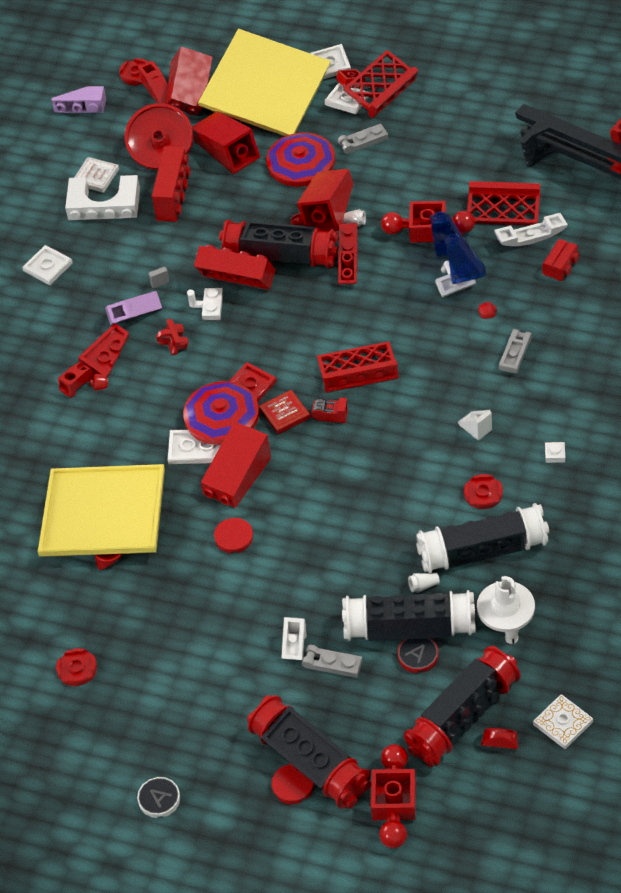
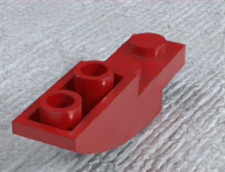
[338,223,358,285]

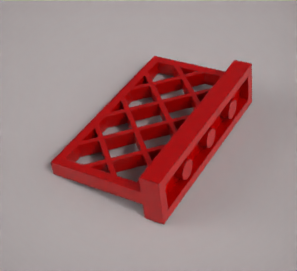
[343,50,419,118]
[467,181,541,225]
[317,341,399,393]

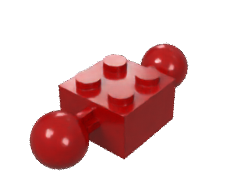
[381,201,475,242]
[371,744,416,849]

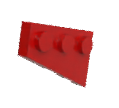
[78,323,129,377]

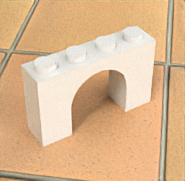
[65,175,140,220]

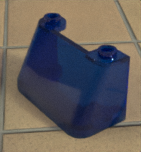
[430,211,486,284]

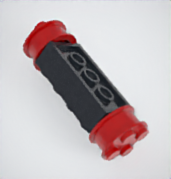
[219,219,338,269]
[403,645,521,767]
[247,695,371,809]

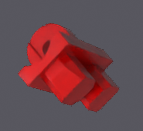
[156,319,188,355]

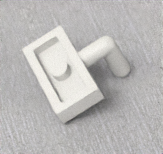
[435,261,476,298]
[187,288,223,320]

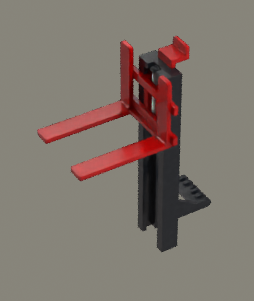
[515,104,621,179]

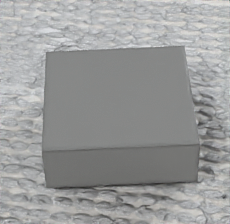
[149,267,170,289]

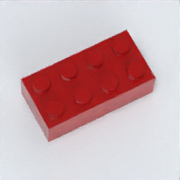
[152,146,191,222]
[194,245,276,290]

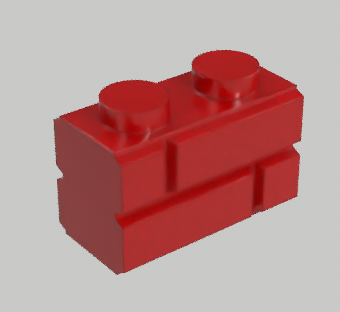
[542,239,580,281]

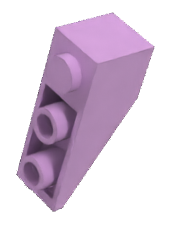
[51,86,106,113]
[105,291,162,325]

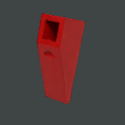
[138,60,168,104]

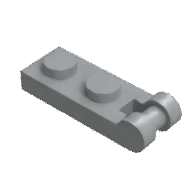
[337,124,388,154]
[499,329,532,374]
[302,645,363,678]

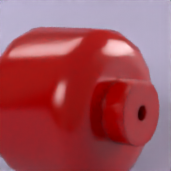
[478,301,498,319]
[89,373,108,391]

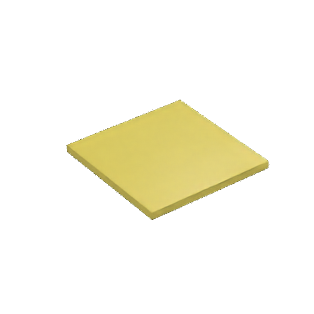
[198,29,331,136]
[38,464,165,556]

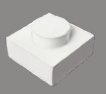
[545,442,565,463]

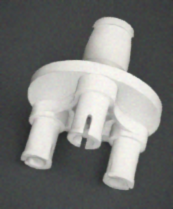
[477,576,535,644]

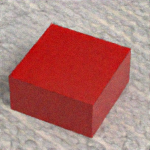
[336,69,365,88]

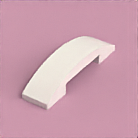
[494,213,568,246]

